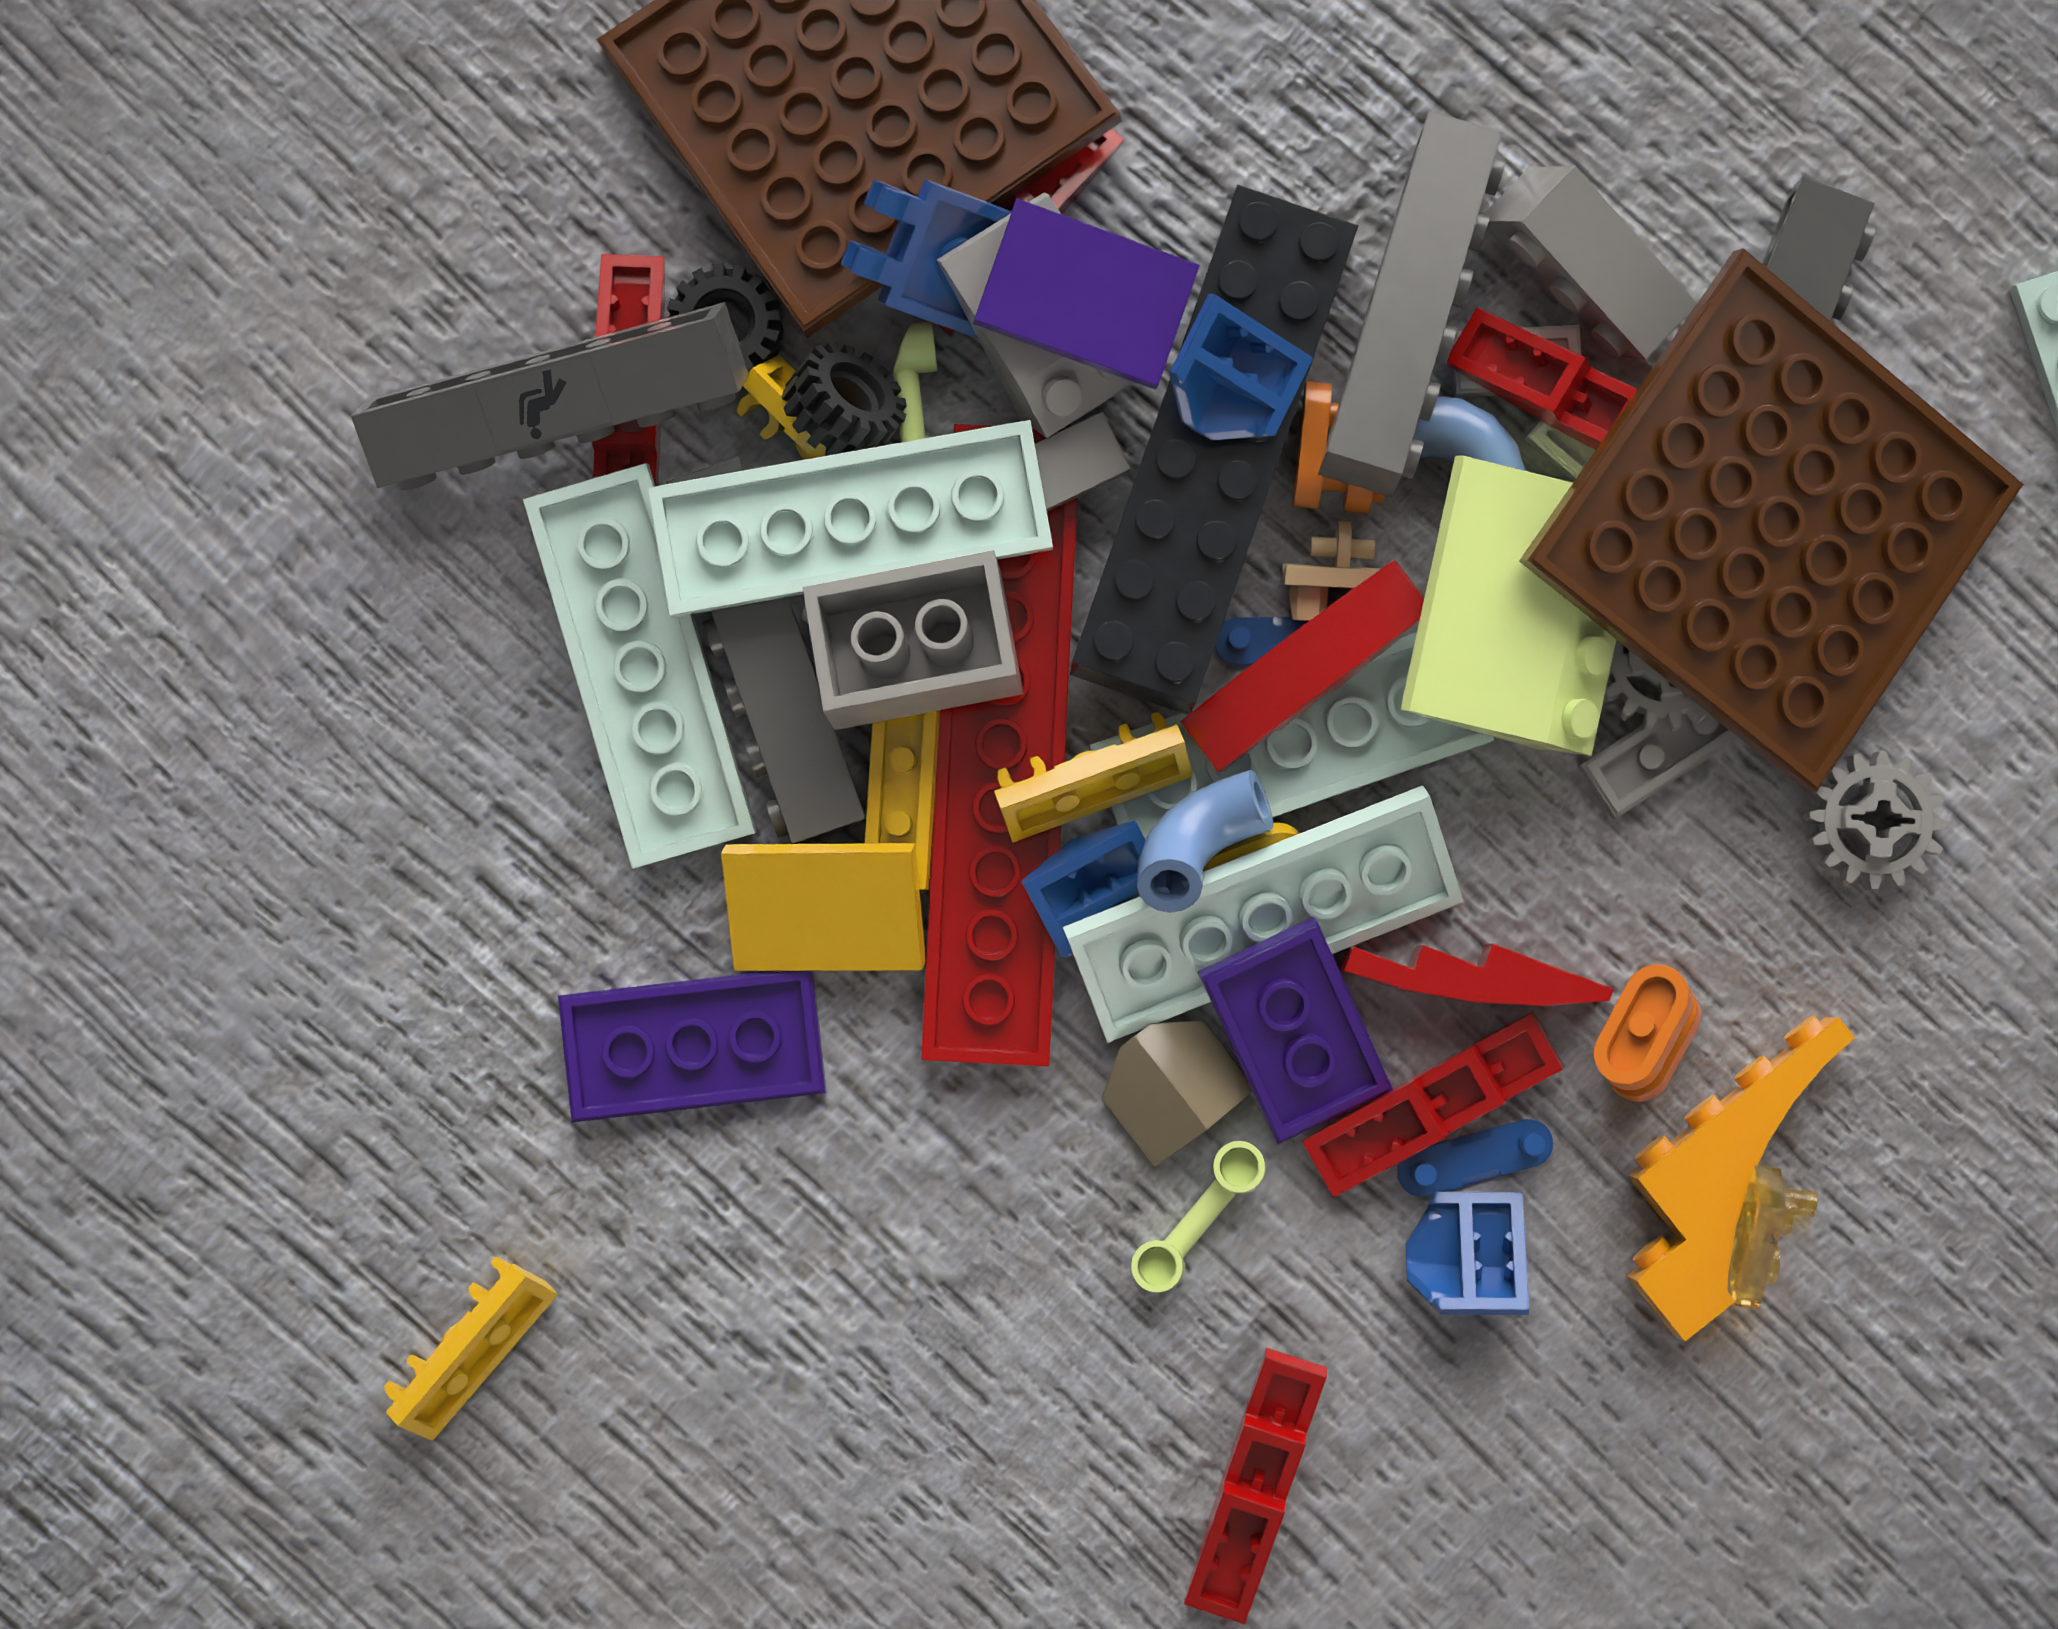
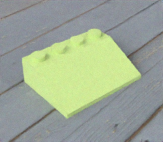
[1400,456,1616,756]

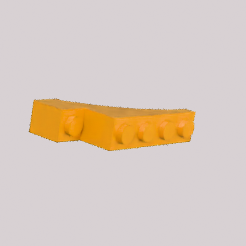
[1626,1015,1855,1342]

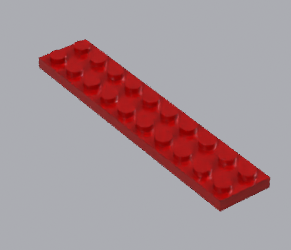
[921,424,1078,1067]

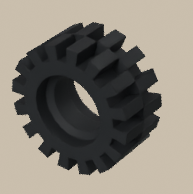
[667,263,784,373]
[782,342,907,456]

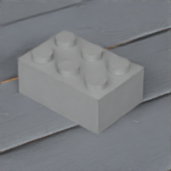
[802,550,1023,730]

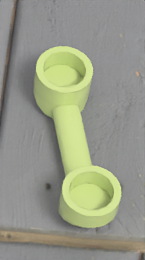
[893,321,938,443]
[1131,1141,1266,1293]

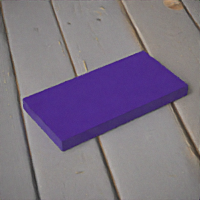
[558,971,827,1123]

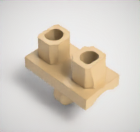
[1281,520,1381,621]

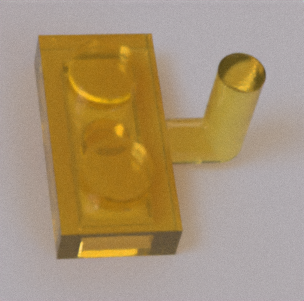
[1729,1165,1818,1309]

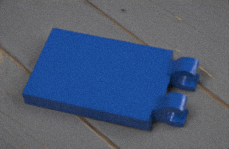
[841,179,1012,338]

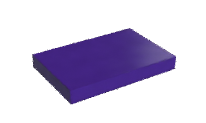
[972,198,1200,390]
[1197,917,1393,1144]

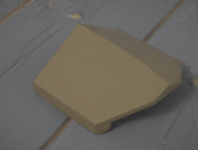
[1102,1020,1252,1167]

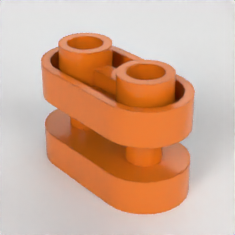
[1293,381,1385,514]
[1594,964,1701,1102]

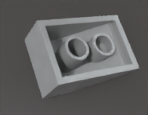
[937,192,1135,438]

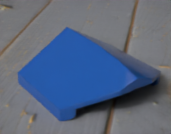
[1169,294,1313,440]
[1021,820,1145,957]
[1406,1192,1529,1315]

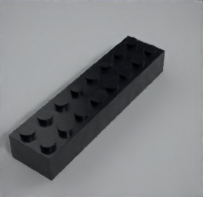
[1069,184,1359,715]

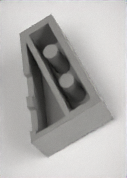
[1485,166,1697,359]

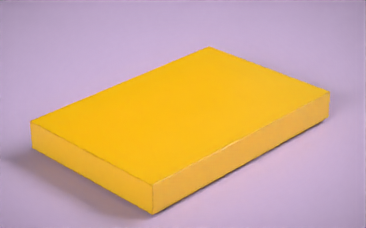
[721,843,926,971]

